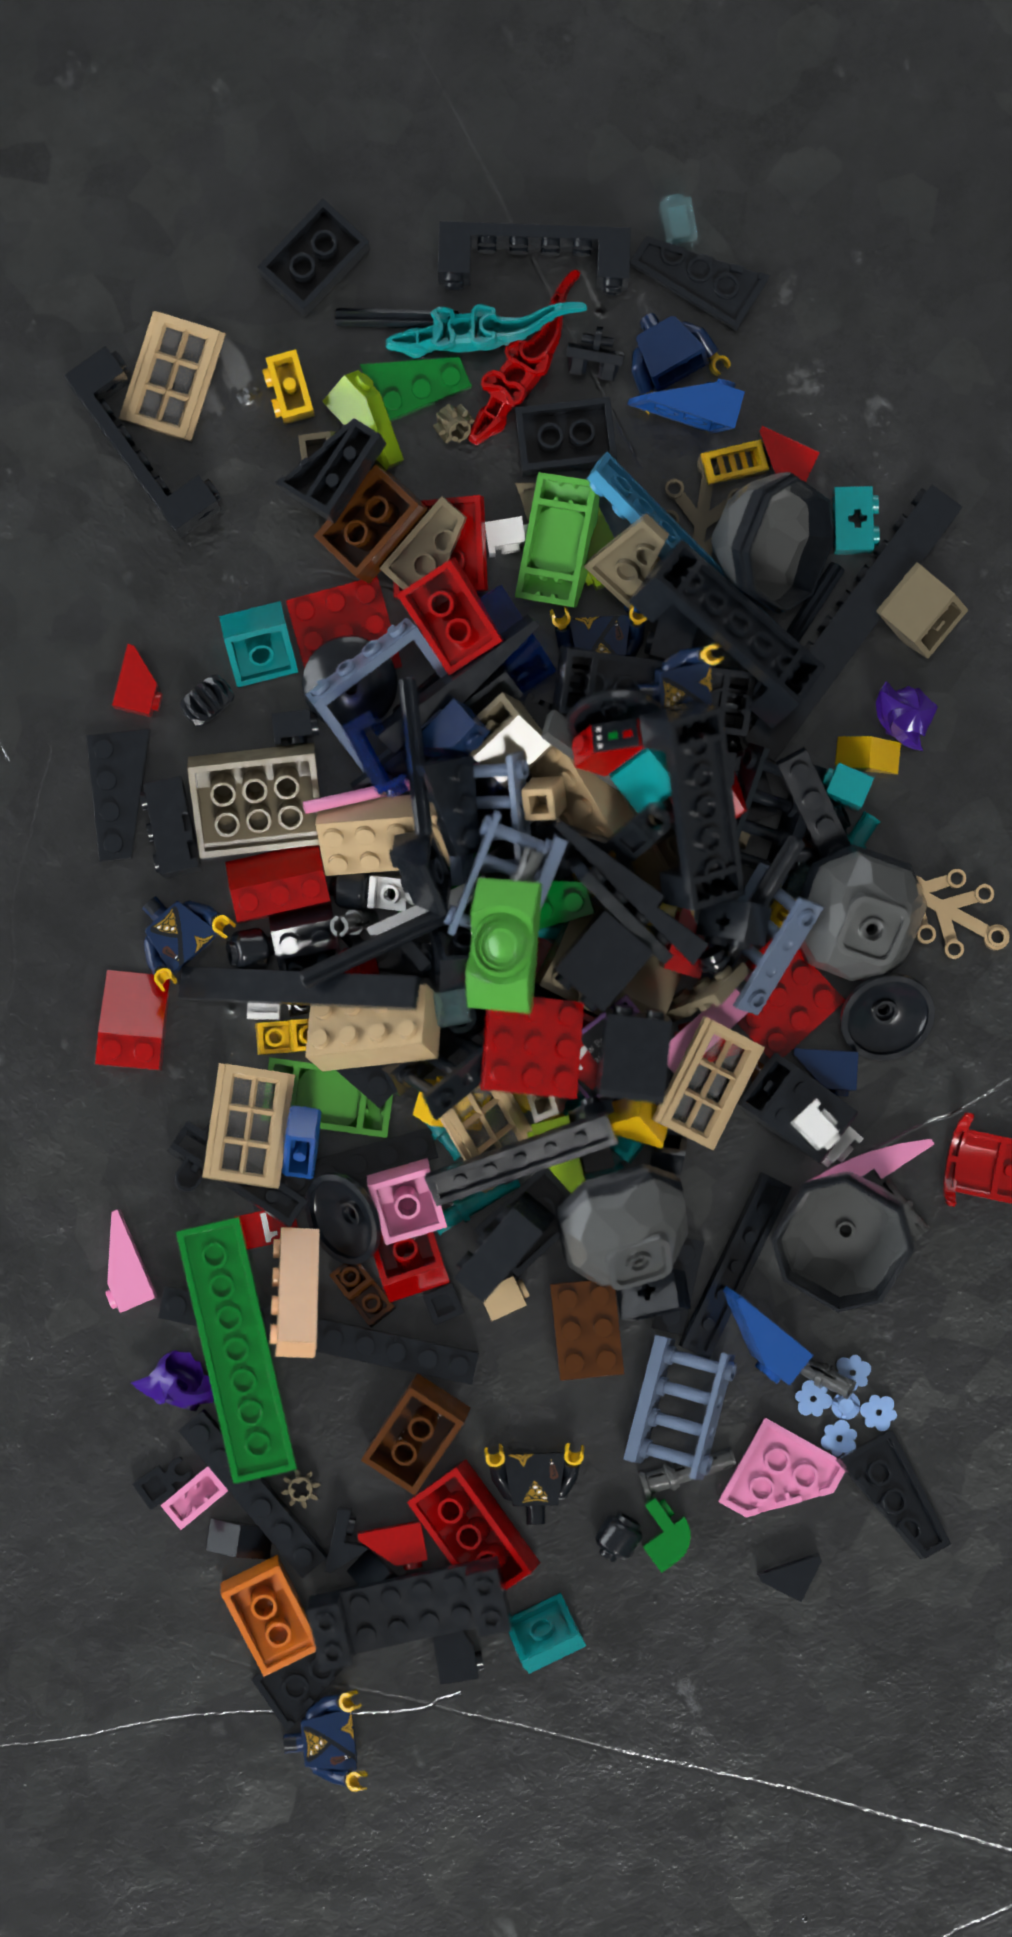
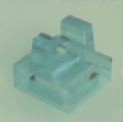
[433,988,471,1028]

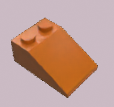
[220,1555,316,1677]

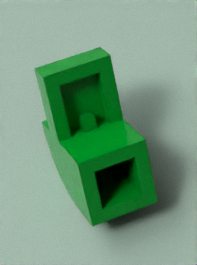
[642,1496,691,1573]

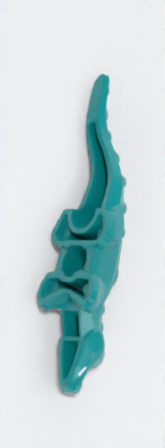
[386,302,587,358]

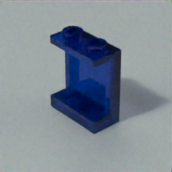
[341,711,409,798]

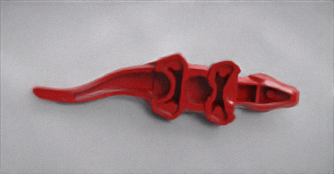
[468,270,581,445]

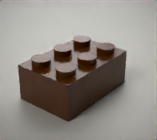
[314,464,430,583]
[550,1280,624,1381]
[361,1373,471,1495]

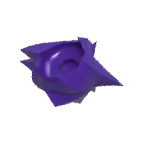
[876,681,938,751]
[131,1350,215,1411]

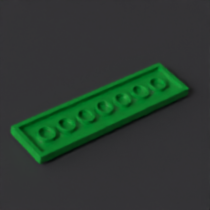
[176,1217,297,1484]

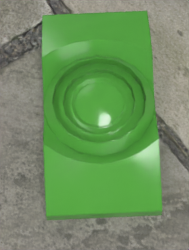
[515,472,600,608]
[466,878,543,1013]
[261,1057,393,1138]

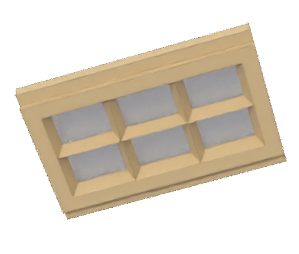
[119,311,226,442]
[652,1016,765,1151]
[202,1063,295,1189]
[439,1086,532,1193]

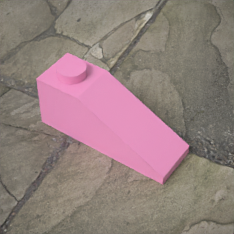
[105,1209,158,1313]

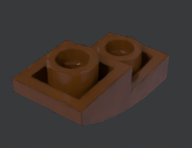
[329,1263,396,1328]

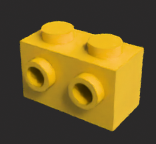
[262,349,315,425]

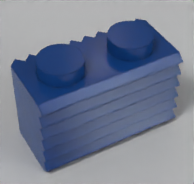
[282,1106,322,1179]

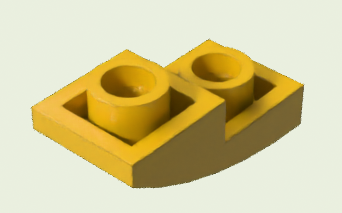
[255,1019,309,1055]

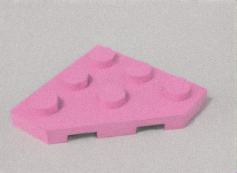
[718,1417,845,1518]

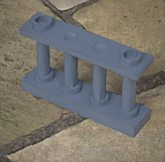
[440,751,531,886]
[444,810,568,936]
[702,862,823,1015]
[623,1335,737,1480]

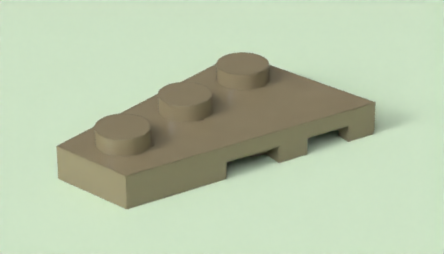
[379,496,467,590]
[584,513,669,610]
[667,962,751,1022]

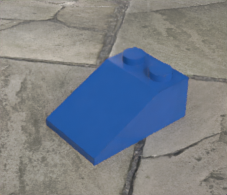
[627,379,745,433]
[723,1286,814,1385]

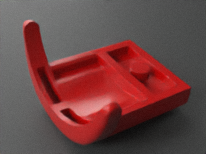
[943,1112,1012,1207]

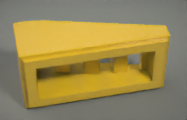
[700,439,769,485]

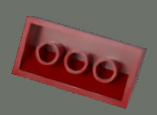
[407,1459,541,1590]

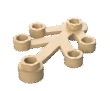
[916,869,1010,959]

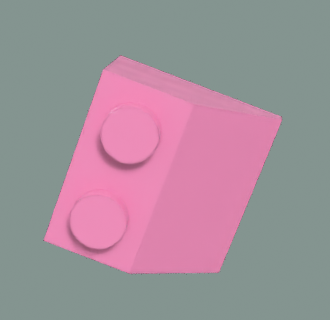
[366,1158,447,1245]

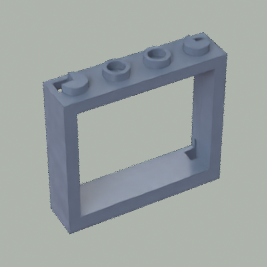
[305,618,447,773]

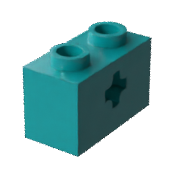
[832,486,880,555]
[822,763,874,812]

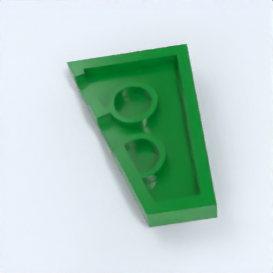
[360,357,472,422]
[500,879,596,930]

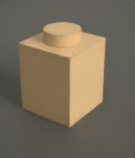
[521,776,567,821]
[484,1275,530,1321]

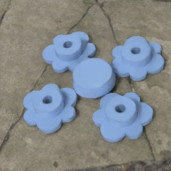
[795,1355,897,1457]

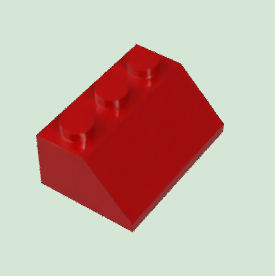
[225,845,332,924]

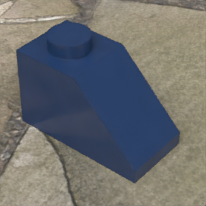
[422,698,491,757]
[792,1049,859,1097]

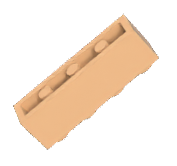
[270,1227,319,1358]

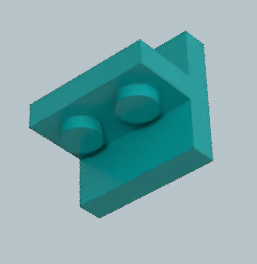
[508,1593,586,1674]

